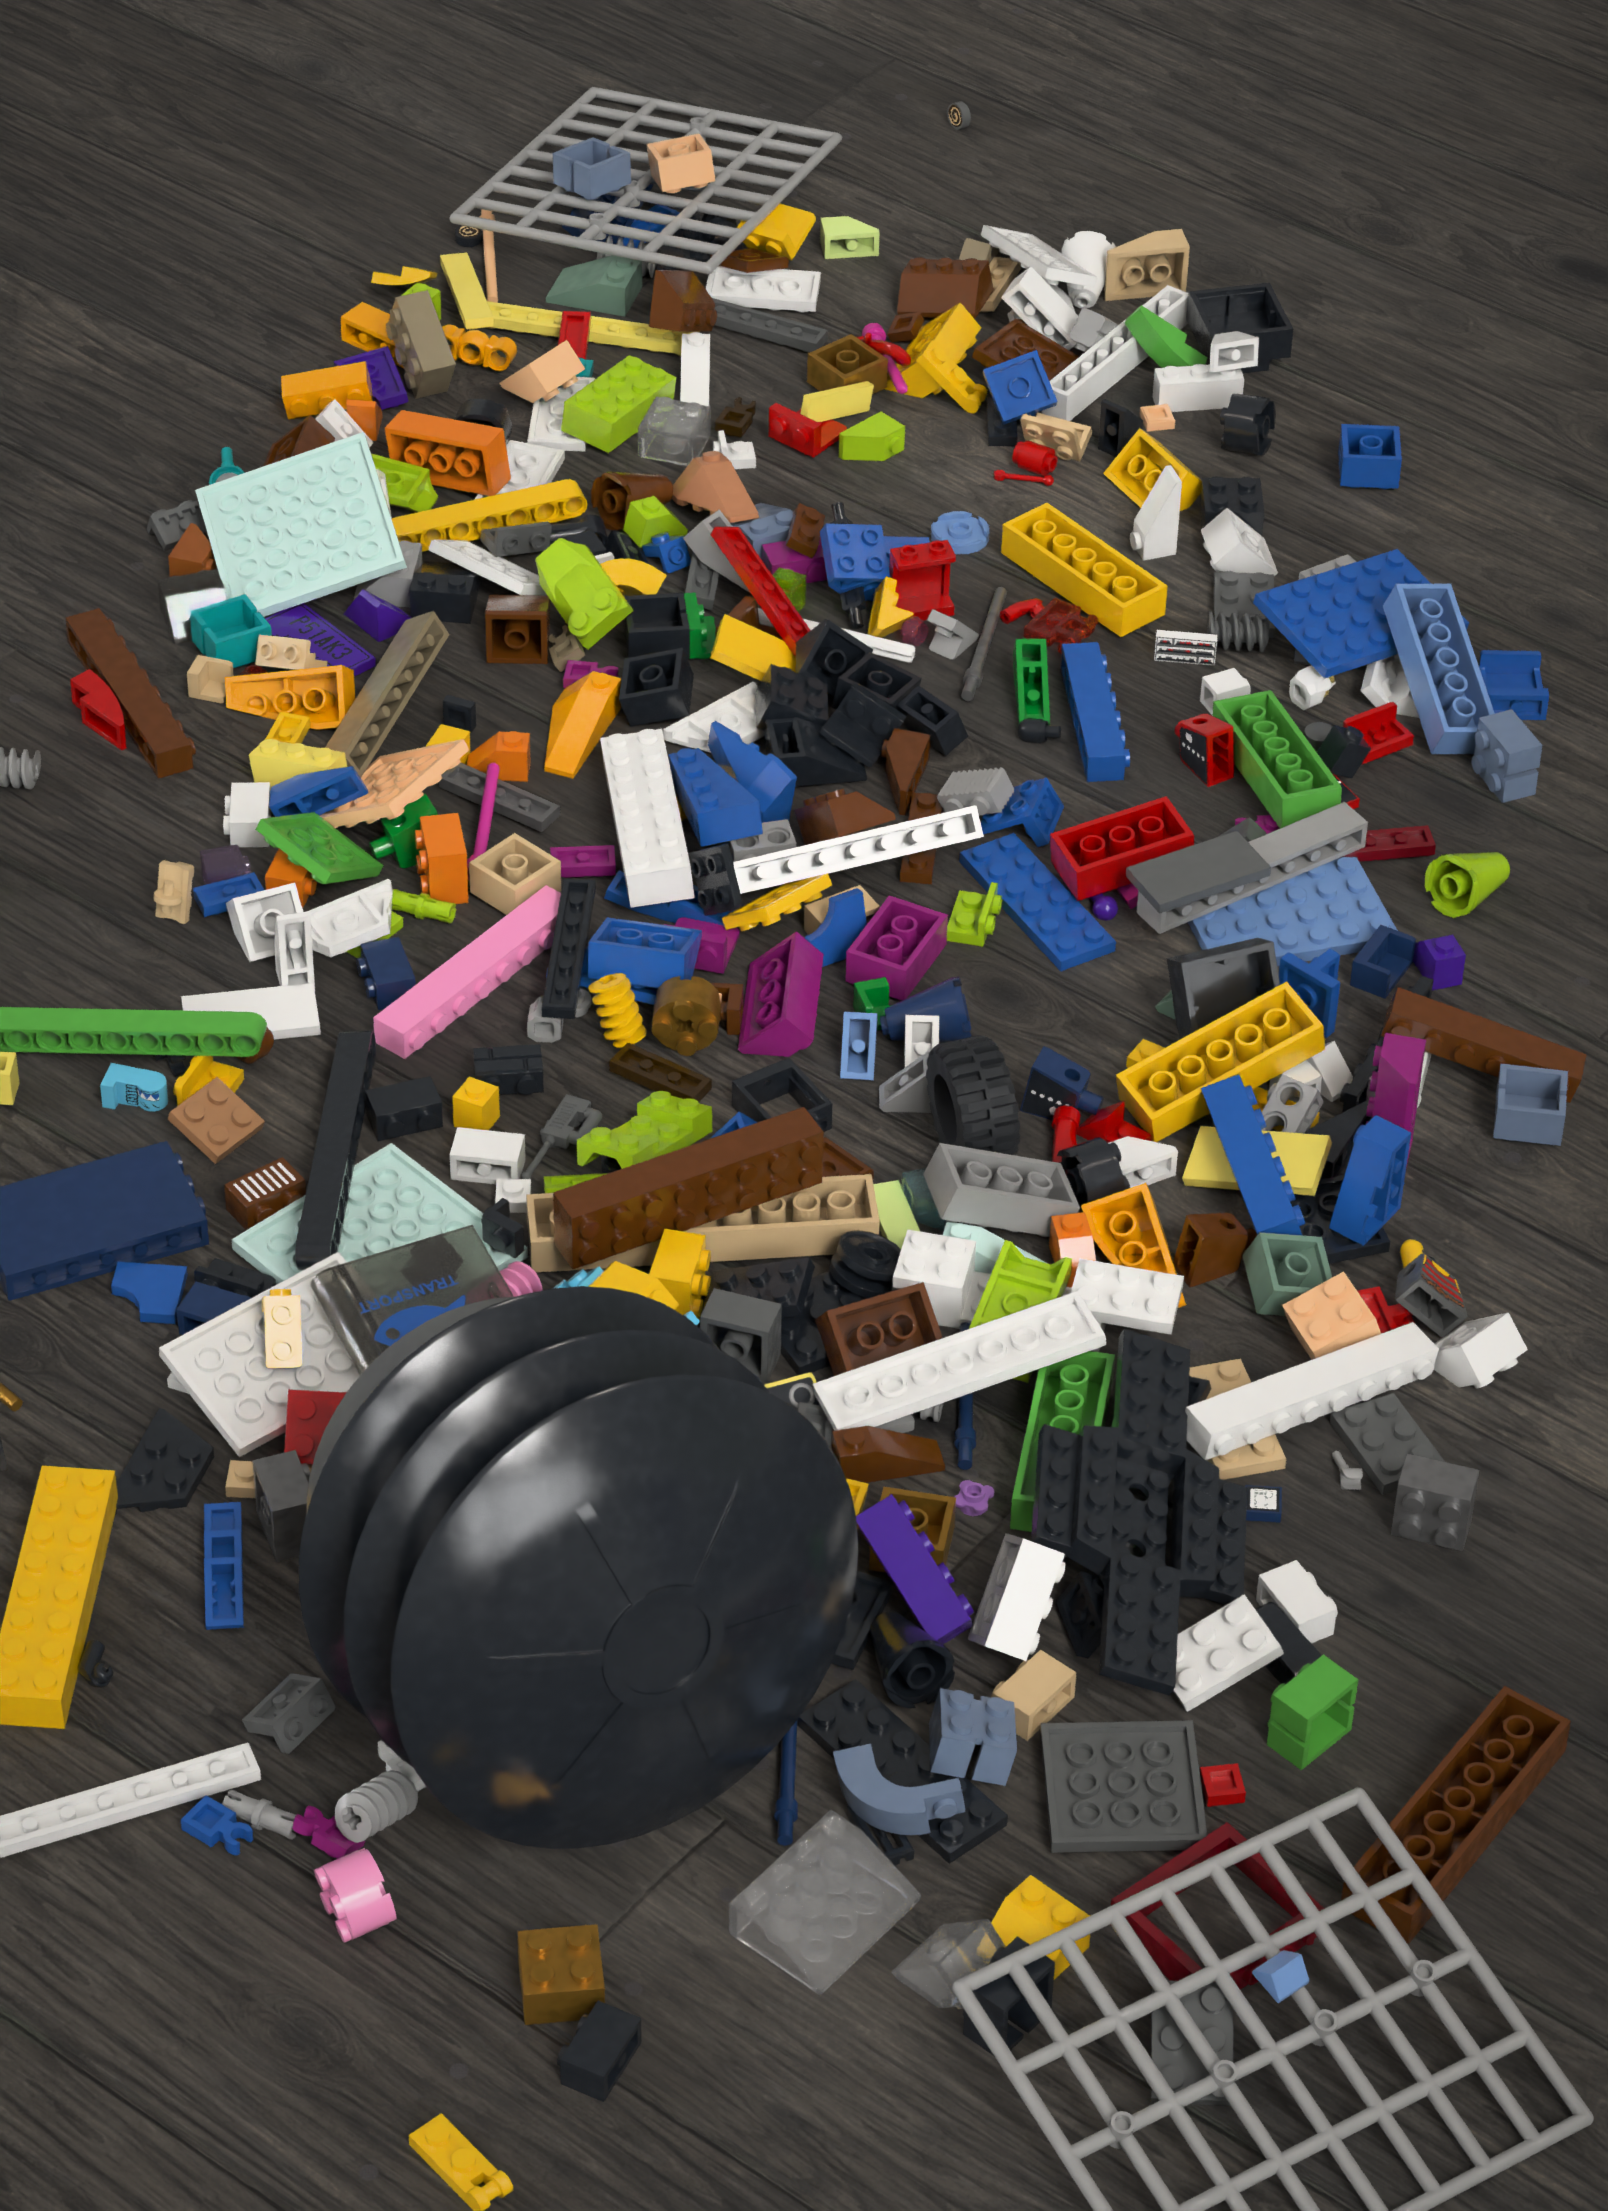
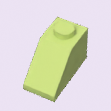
[820,216,880,259]

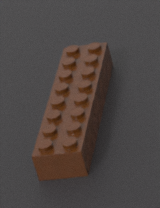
[553,1107,824,1270]
[1341,1686,1571,1945]

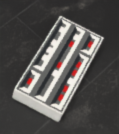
[1154,630,1217,665]

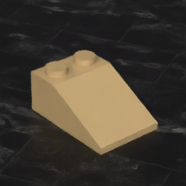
[1104,229,1190,301]

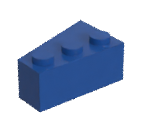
[1329,1115,1411,1246]

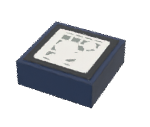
[1245,1485,1282,1523]

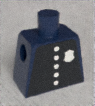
[1020,1046,1104,1120]

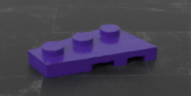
[334,346,409,410]

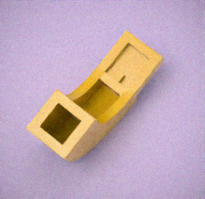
[565,559,667,623]

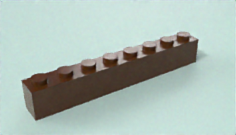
[65,608,196,779]

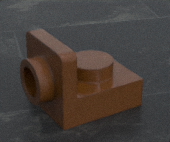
[711,983,744,1035]

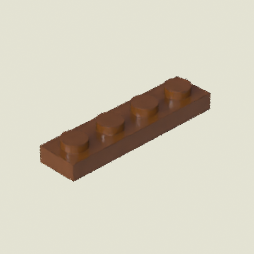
[900,792,942,884]

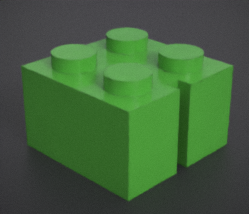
[1267,1654,1358,1770]

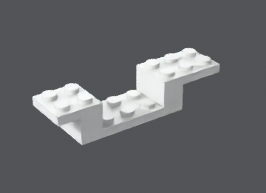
[893,1229,1184,1352]

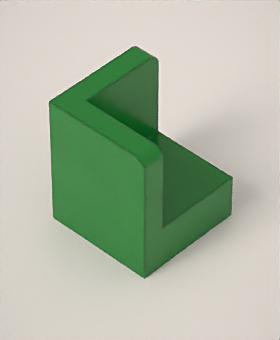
[853,977,889,1031]

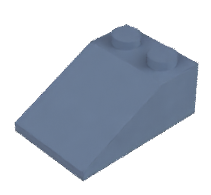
[730,503,794,558]

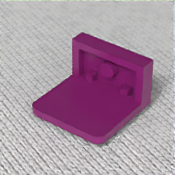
[664,917,740,974]

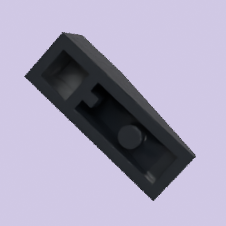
[1306,1100,1372,1179]

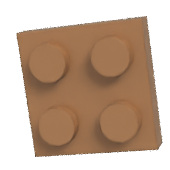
[168,1077,265,1164]

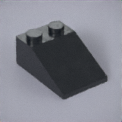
[410,561,482,624]

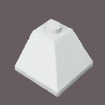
[226,883,303,962]

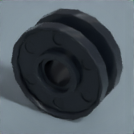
[829,1230,901,1298]

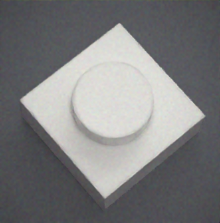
[495,1179,531,1213]

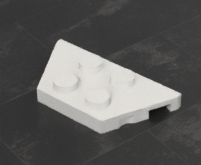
[663,682,765,753]
[275,879,393,957]

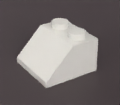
[1201,508,1278,576]
[1434,1313,1528,1389]

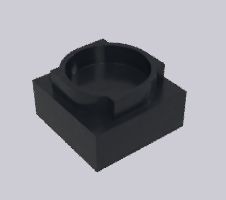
[1186,283,1293,373]
[1166,938,1280,1040]

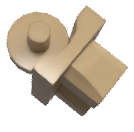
[153,860,194,924]

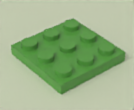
[255,812,384,884]

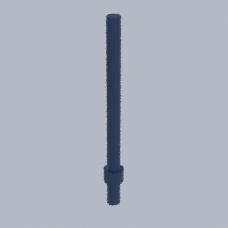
[955,1322,976,1470]
[774,1720,798,1846]

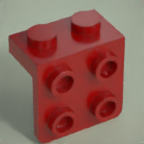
[768,403,847,458]

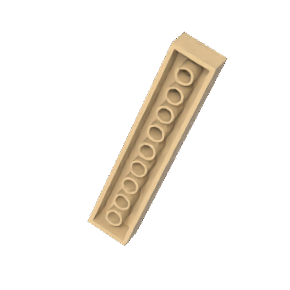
[526,1174,880,1272]

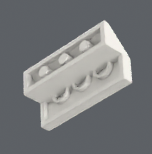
[1361,654,1419,718]

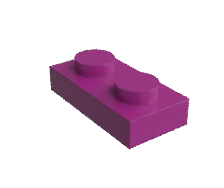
[550,845,616,878]

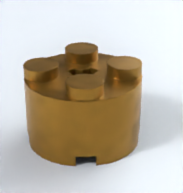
[652,976,721,1056]

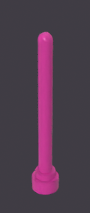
[862,323,908,394]
[467,763,500,881]

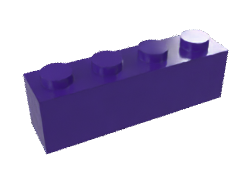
[856,1494,974,1644]

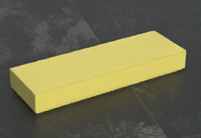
[800,381,874,422]

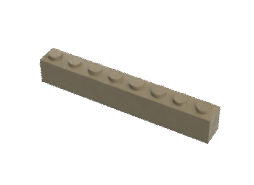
[325,611,450,778]

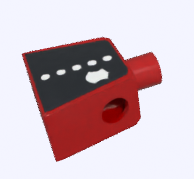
[1174,714,1234,787]

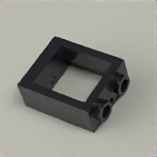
[732,1058,833,1132]

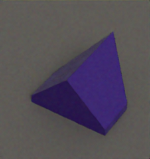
[343,589,412,642]

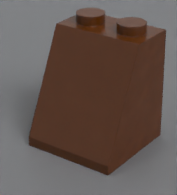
[485,595,550,664]

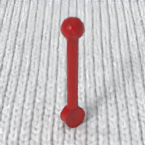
[994,470,1054,486]

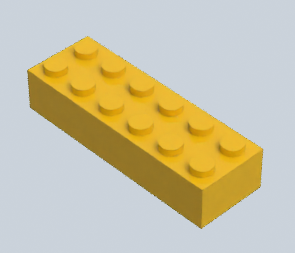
[1001,503,1168,637]
[1116,981,1325,1142]

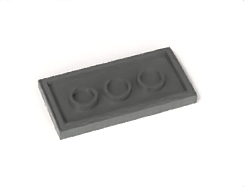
[1126,831,1271,913]

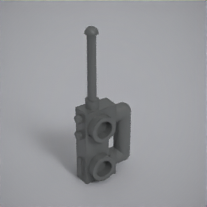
[522,1094,602,1179]

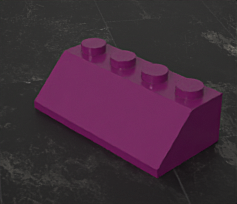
[738,931,824,1057]
[1366,1033,1426,1168]

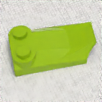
[371,454,438,513]
[535,538,634,650]

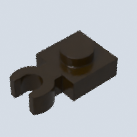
[715,397,756,438]

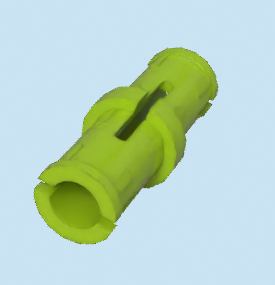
[392,889,456,924]

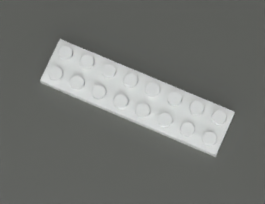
[813,1291,1106,1431]

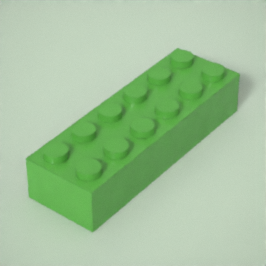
[1213,690,1342,829]
[1010,1351,1115,1532]

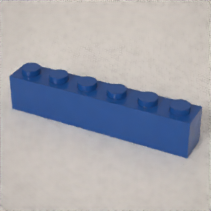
[1060,642,1130,782]
[1201,1074,1306,1236]

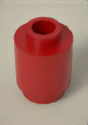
[1012,440,1058,476]

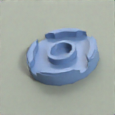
[931,511,989,554]

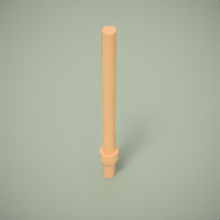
[480,209,498,303]

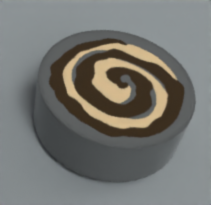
[947,101,971,130]

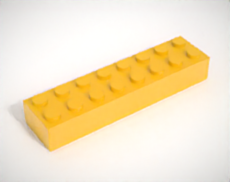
[0,1466,118,1729]

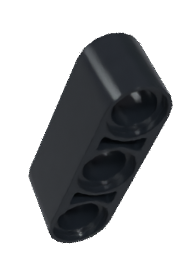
[1255,1602,1322,1684]

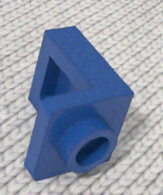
[642,532,691,573]

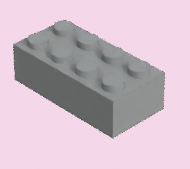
[923,1143,1080,1237]

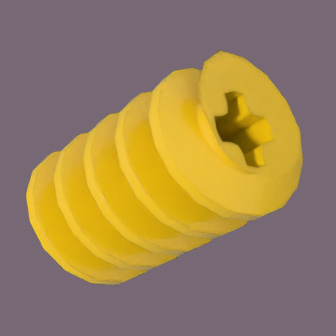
[588,973,647,1048]

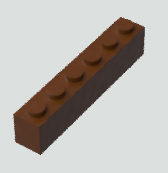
[1381,987,1587,1103]

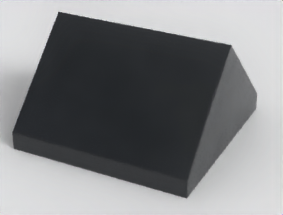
[796,619,873,697]

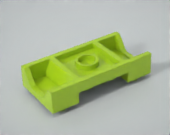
[577,1091,713,1169]
[969,1240,1072,1383]

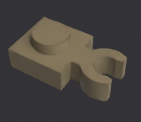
[549,625,585,672]

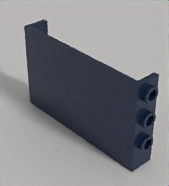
[0,1141,209,1301]

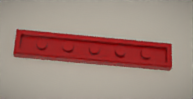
[710,527,811,656]

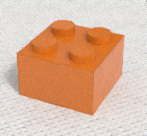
[415,813,469,904]

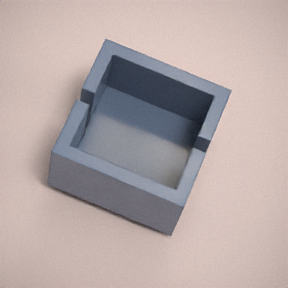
[553,137,631,200]
[1471,709,1543,803]
[1493,1064,1568,1146]
[929,1688,1017,1786]

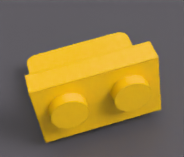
[737,204,816,261]

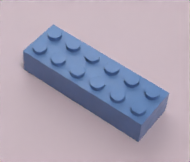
[1383,584,1495,754]

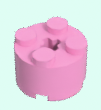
[314,1848,397,1943]

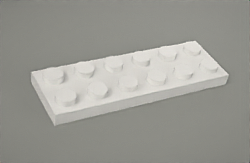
[981,225,1097,290]

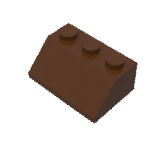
[897,257,994,318]
[649,270,717,332]
[263,415,335,466]
[794,788,896,845]

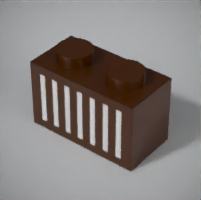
[224,1157,306,1230]

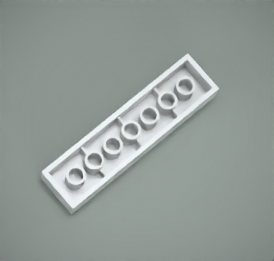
[600,729,695,908]

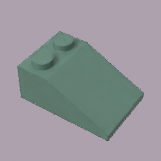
[546,255,642,317]

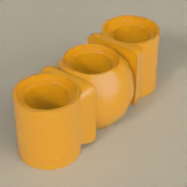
[442,324,517,371]

